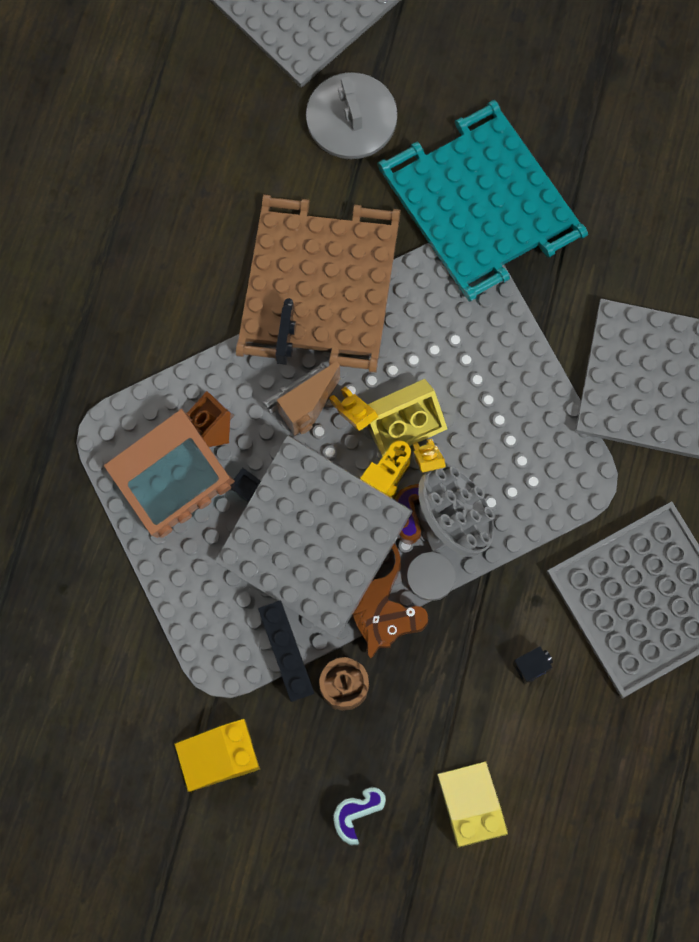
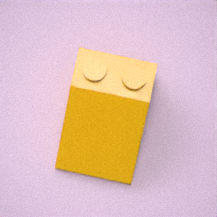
[175,719,260,792]

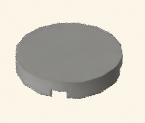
[407,552,456,601]

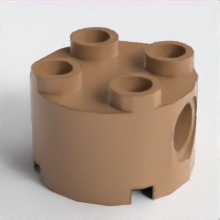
[319,657,369,711]

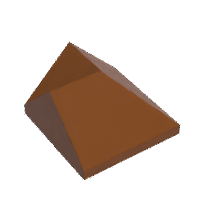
[187,391,234,449]

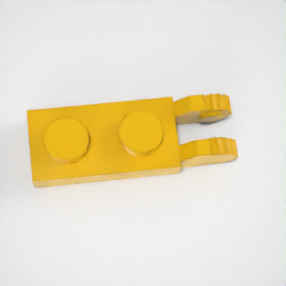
[329,387,378,431]
[412,439,446,473]

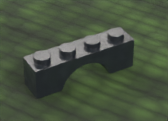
[258,600,314,702]

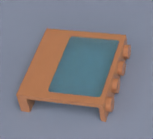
[104,409,235,538]

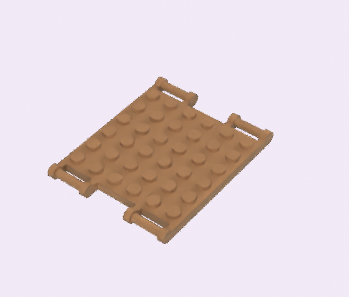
[236,195,401,373]

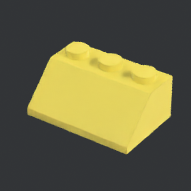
[367,379,447,457]

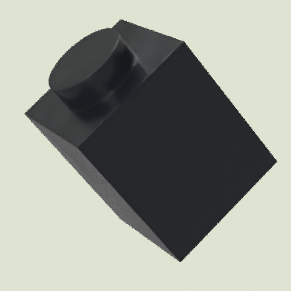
[513,646,553,685]

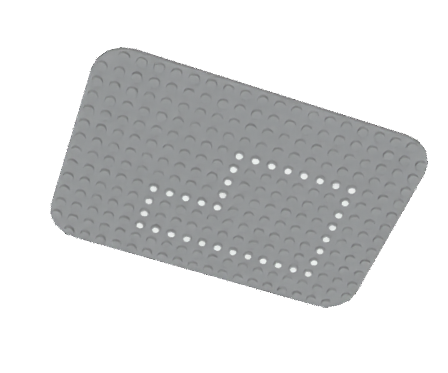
[77,243,618,698]

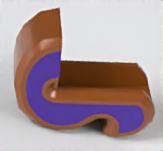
[394,484,421,545]

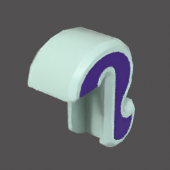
[334,788,385,845]

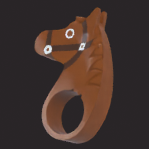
[353,544,428,658]

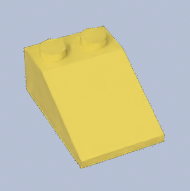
[438,762,508,848]

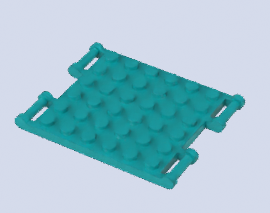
[377,100,588,302]

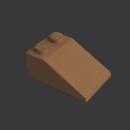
[277,361,340,436]

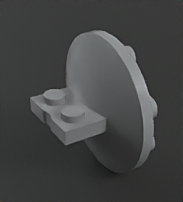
[306,73,397,159]
[415,466,495,556]

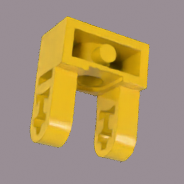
[360,441,411,499]

